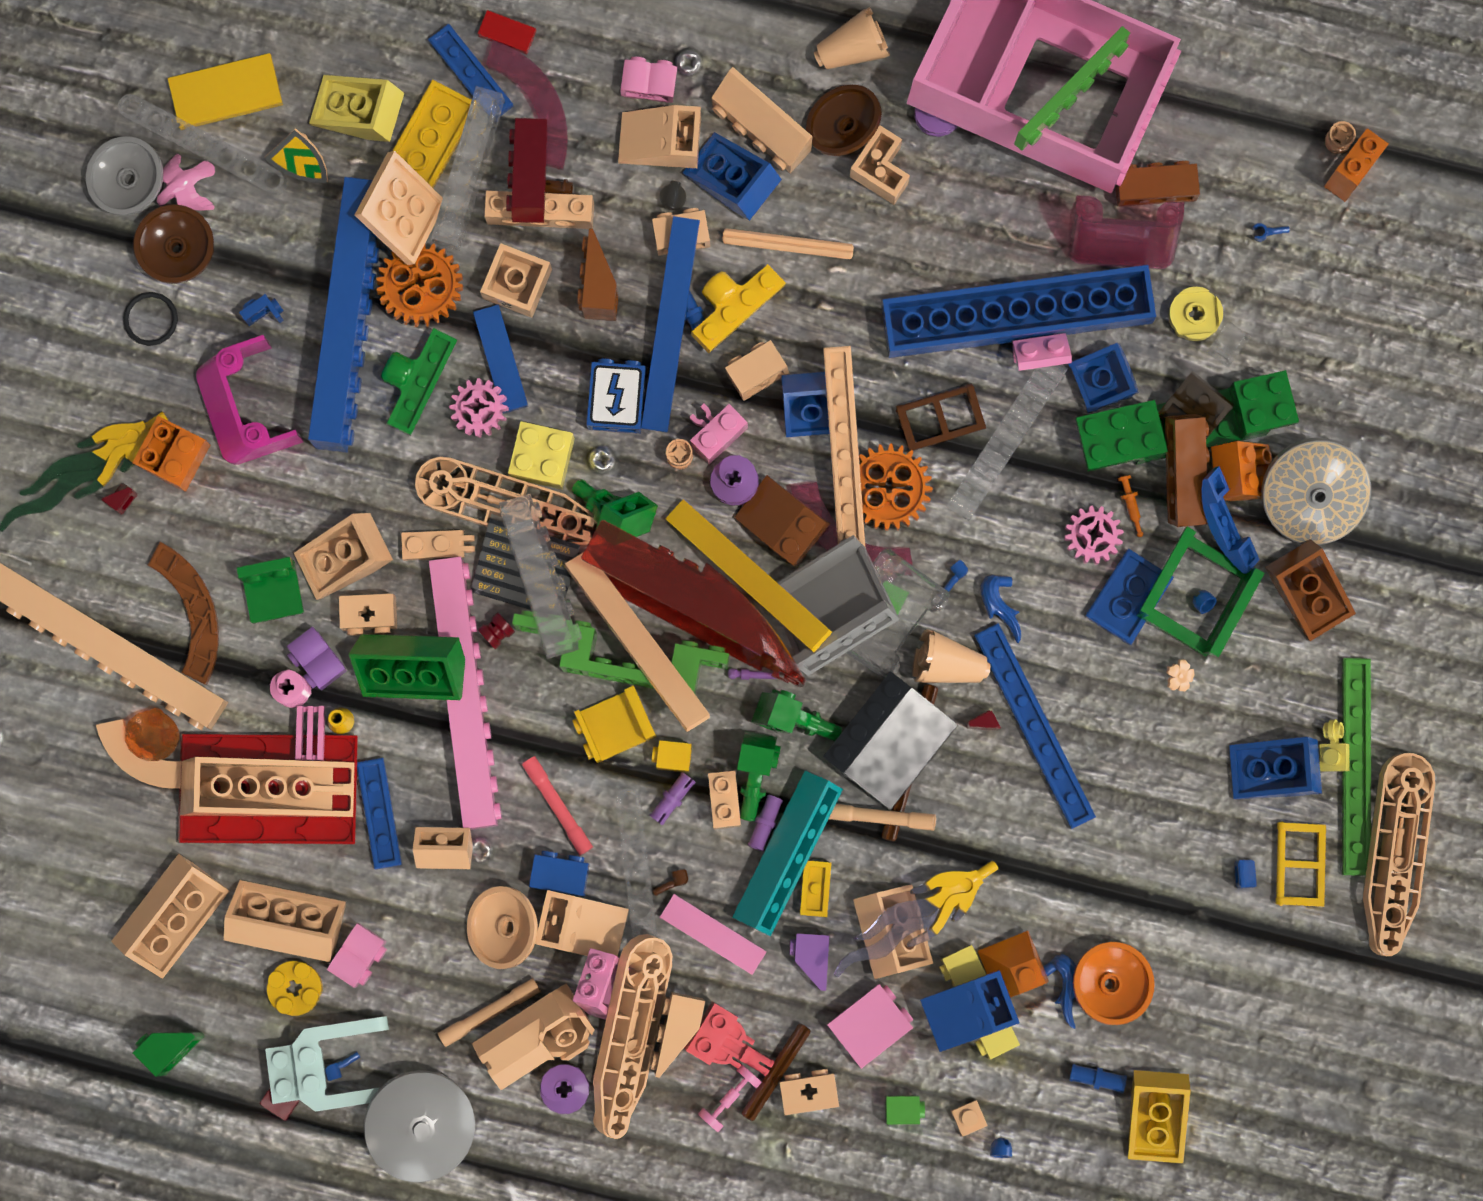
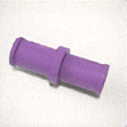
[649,772,696,825]
[748,795,783,852]

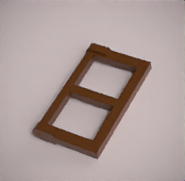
[895,383,986,451]

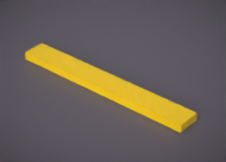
[665,499,832,652]

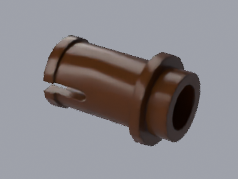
[545,179,573,194]

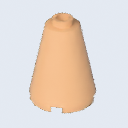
[814,7,890,69]
[912,629,990,683]

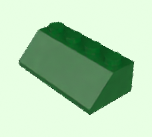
[349,634,465,701]

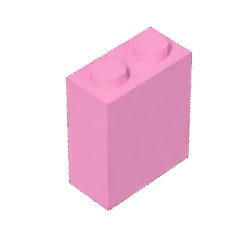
[827,984,913,1069]

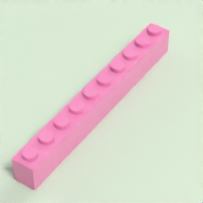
[429,557,502,830]

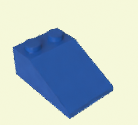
[683,132,782,221]
[1229,737,1322,799]

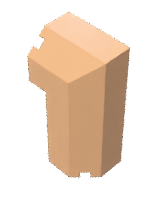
[472,983,594,1090]

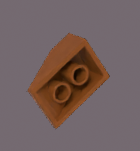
[734,475,830,566]
[1265,539,1356,641]

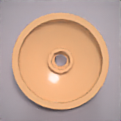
[467,886,538,969]

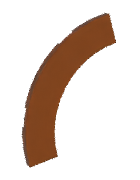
[148,542,219,685]

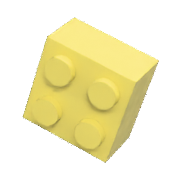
[508,421,575,490]

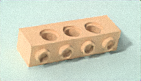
[484,191,594,229]

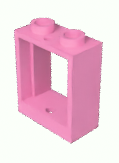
[573,948,630,1020]

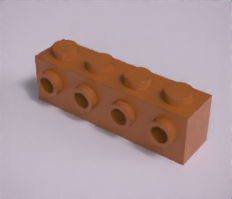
[1165,414,1210,527]

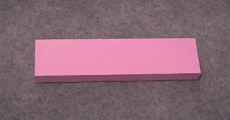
[660,894,766,975]

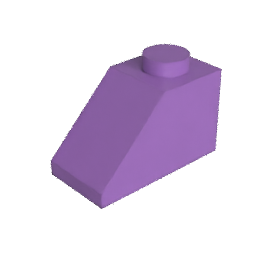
[790,934,829,991]

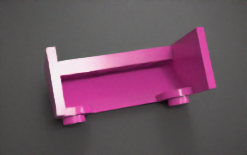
[196,335,303,465]

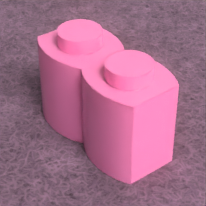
[621,57,677,103]
[327,923,387,988]

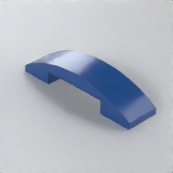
[1202,466,1260,574]

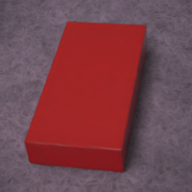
[478,10,537,55]

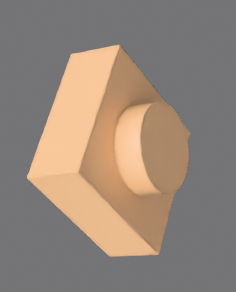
[951,1100,988,1137]

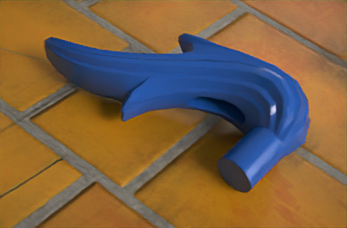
[981,575,1021,643]
[1043,954,1076,1029]

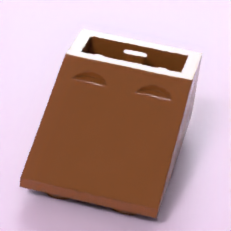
[577,228,619,321]

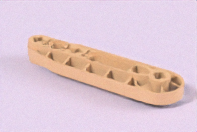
[415,457,606,547]
[1363,753,1435,956]
[593,934,672,1139]

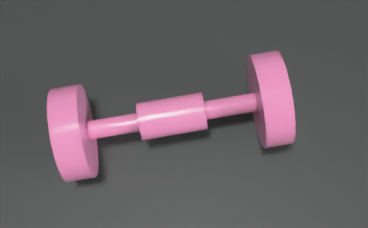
[698,1064,762,1132]

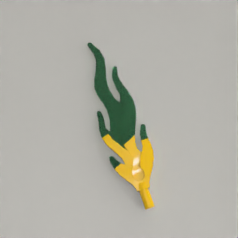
[0,411,169,532]

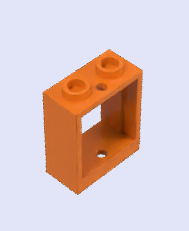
[1324,128,1389,202]

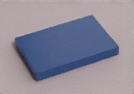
[1085,548,1174,645]

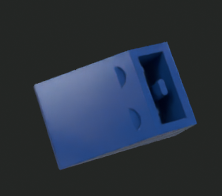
[920,970,1020,1052]

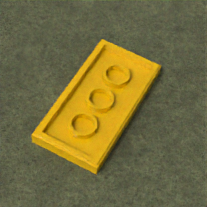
[168,53,283,130]
[393,79,479,189]

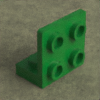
[237,557,304,624]

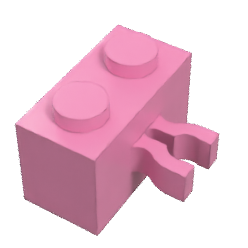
[689,404,748,465]

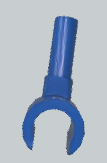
[1253,223,1290,242]
[940,560,968,596]
[325,1052,360,1081]

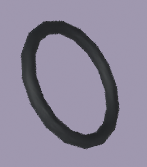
[123,292,178,346]

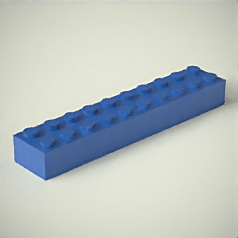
[308,177,379,453]
[881,265,1156,358]

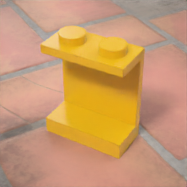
[572,685,656,763]

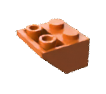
[132,416,211,492]
[1211,441,1272,501]

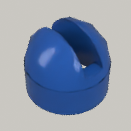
[1192,590,1217,614]
[990,1138,1012,1158]

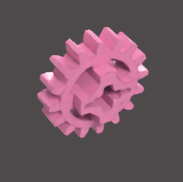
[449,378,509,438]
[1064,505,1124,565]

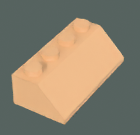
[712,67,812,174]
[111,854,230,979]
[224,880,346,962]

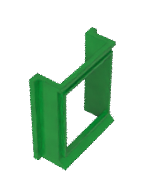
[1136,526,1265,658]

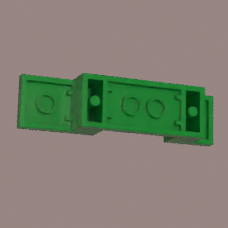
[1075,370,1299,471]

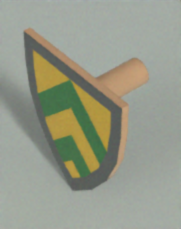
[264,128,328,183]

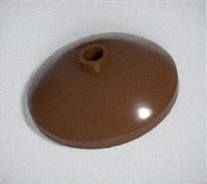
[806,84,882,156]
[134,205,214,284]

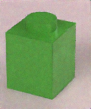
[885,1095,925,1125]

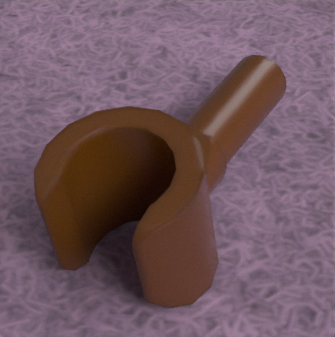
[652,869,688,896]

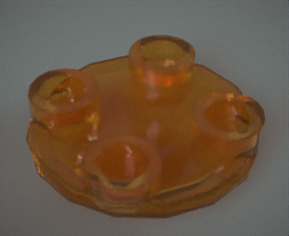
[125,708,180,761]

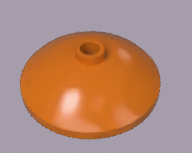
[1073,942,1155,1025]

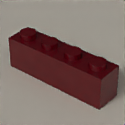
[506,118,548,223]

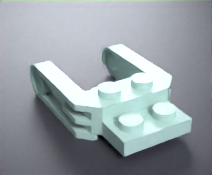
[265,1016,389,1112]

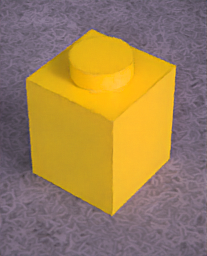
[652,740,692,773]

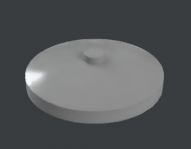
[364,1070,475,1182]

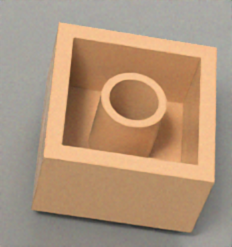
[480,243,552,318]

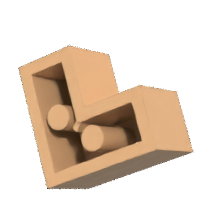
[850,125,910,205]

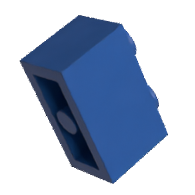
[529,851,590,897]

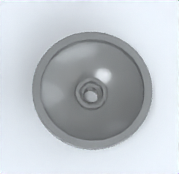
[86,136,163,216]

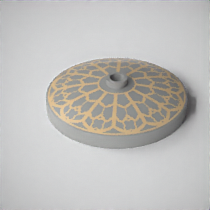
[1261,438,1371,545]

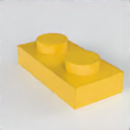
[800,861,831,917]

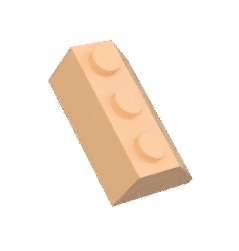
[853,884,933,979]

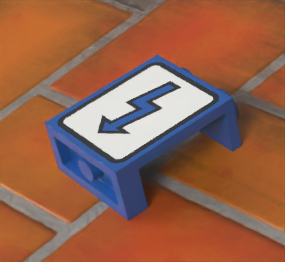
[587,359,646,434]

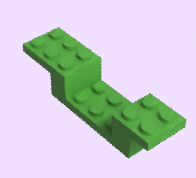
[512,610,730,695]

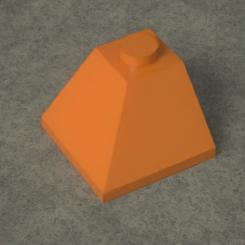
[978,931,1049,998]

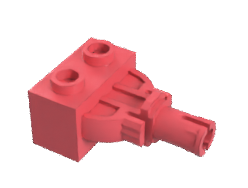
[684,1001,774,1076]

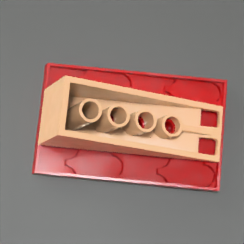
[178,734,358,845]

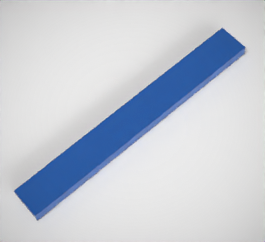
[641,216,700,433]
[974,623,1096,829]

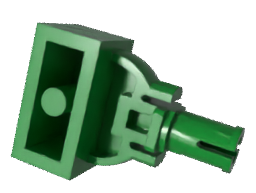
[572,479,658,546]
[751,689,842,741]
[737,731,781,821]

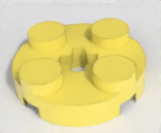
[1168,287,1223,341]

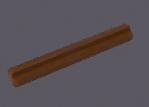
[742,1024,811,1121]

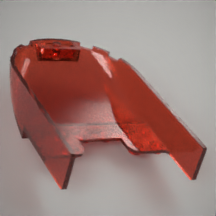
[581,520,806,687]

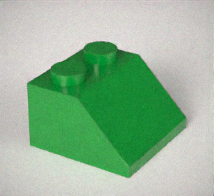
[133,1032,205,1077]

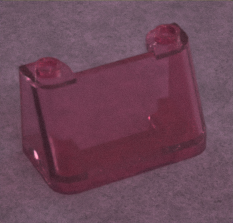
[1068,196,1185,269]

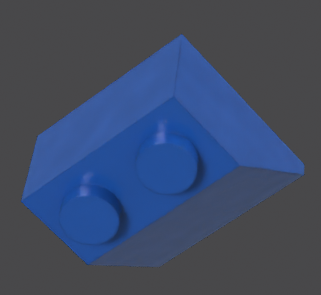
[781,372,830,437]

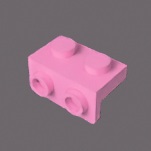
[1013,333,1072,371]

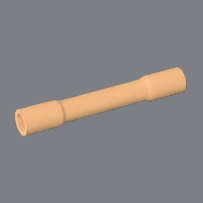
[829,804,936,831]
[438,978,541,1047]

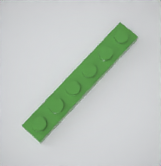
[1014,26,1130,151]

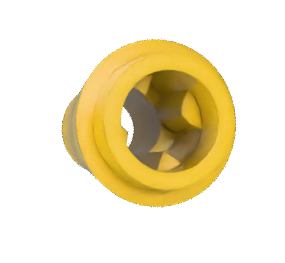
[327,707,354,734]

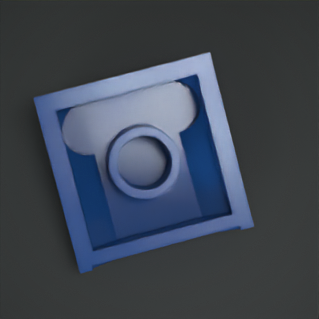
[1068,343,1139,413]

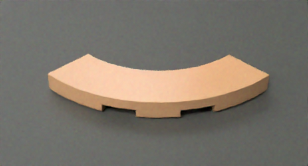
[96,719,181,789]

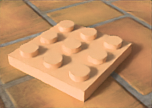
[355,151,447,265]

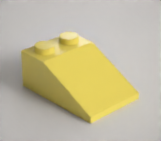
[309,75,404,142]

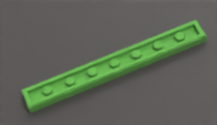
[1342,658,1371,876]

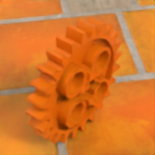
[376,243,463,327]
[859,443,933,531]

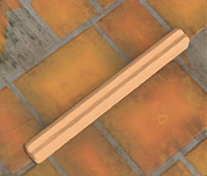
[722,228,854,259]

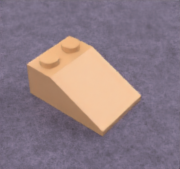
[294,513,393,600]

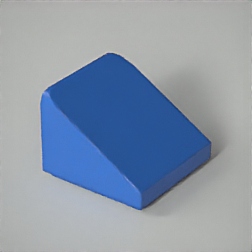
[1234,860,1257,888]

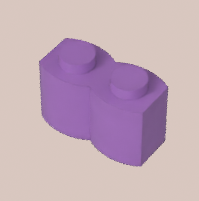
[287,626,348,690]

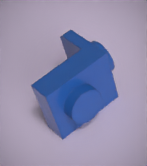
[239,294,284,326]

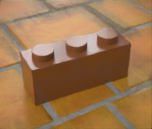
[1115,161,1200,207]

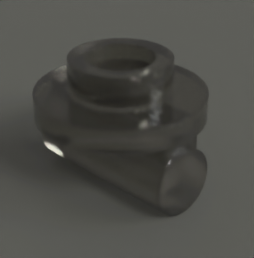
[660,180,686,211]

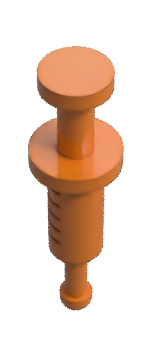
[1118,475,1143,537]

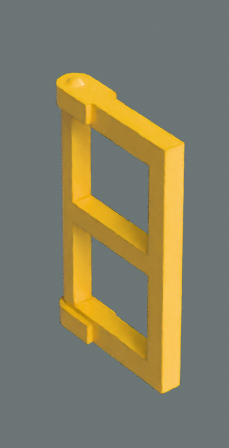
[1275,821,1326,907]

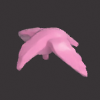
[156,154,215,211]

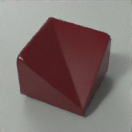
[101,483,138,515]

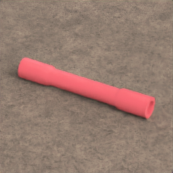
[522,756,593,856]

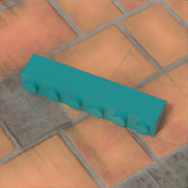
[732,771,843,937]

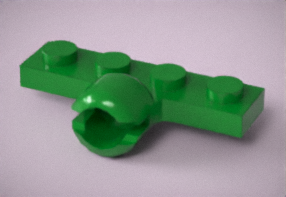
[381,328,457,436]

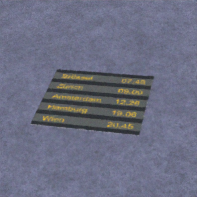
[471,518,580,617]

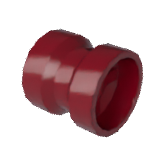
[477,612,515,650]

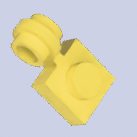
[1320,719,1349,772]

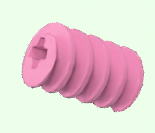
[270,670,311,708]

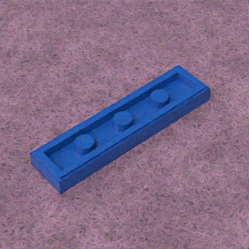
[428,24,514,122]
[473,304,529,414]
[357,758,402,870]

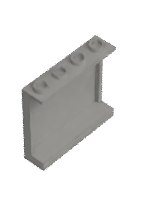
[777,535,899,676]

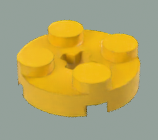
[267,961,323,1016]

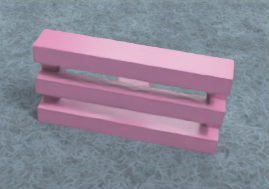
[295,706,325,761]

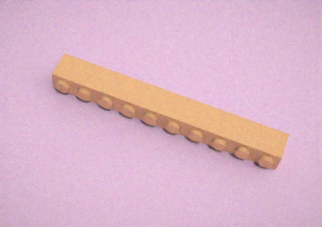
[0,563,229,731]

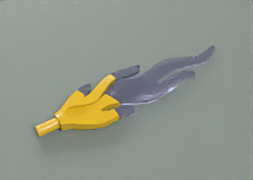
[834,861,998,977]

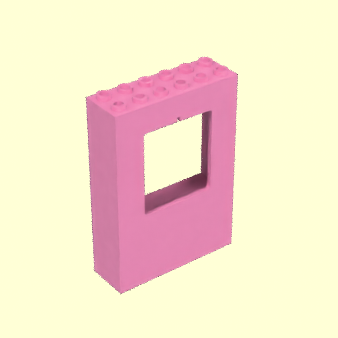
[907,0,1181,193]

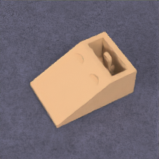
[618,105,701,168]
[535,890,629,957]
[650,992,705,1078]

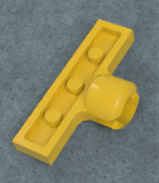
[691,264,786,353]

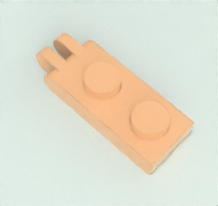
[401,530,475,561]

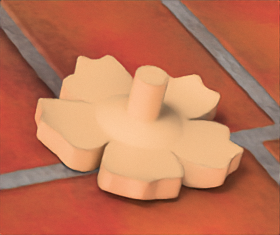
[1166,659,1195,692]

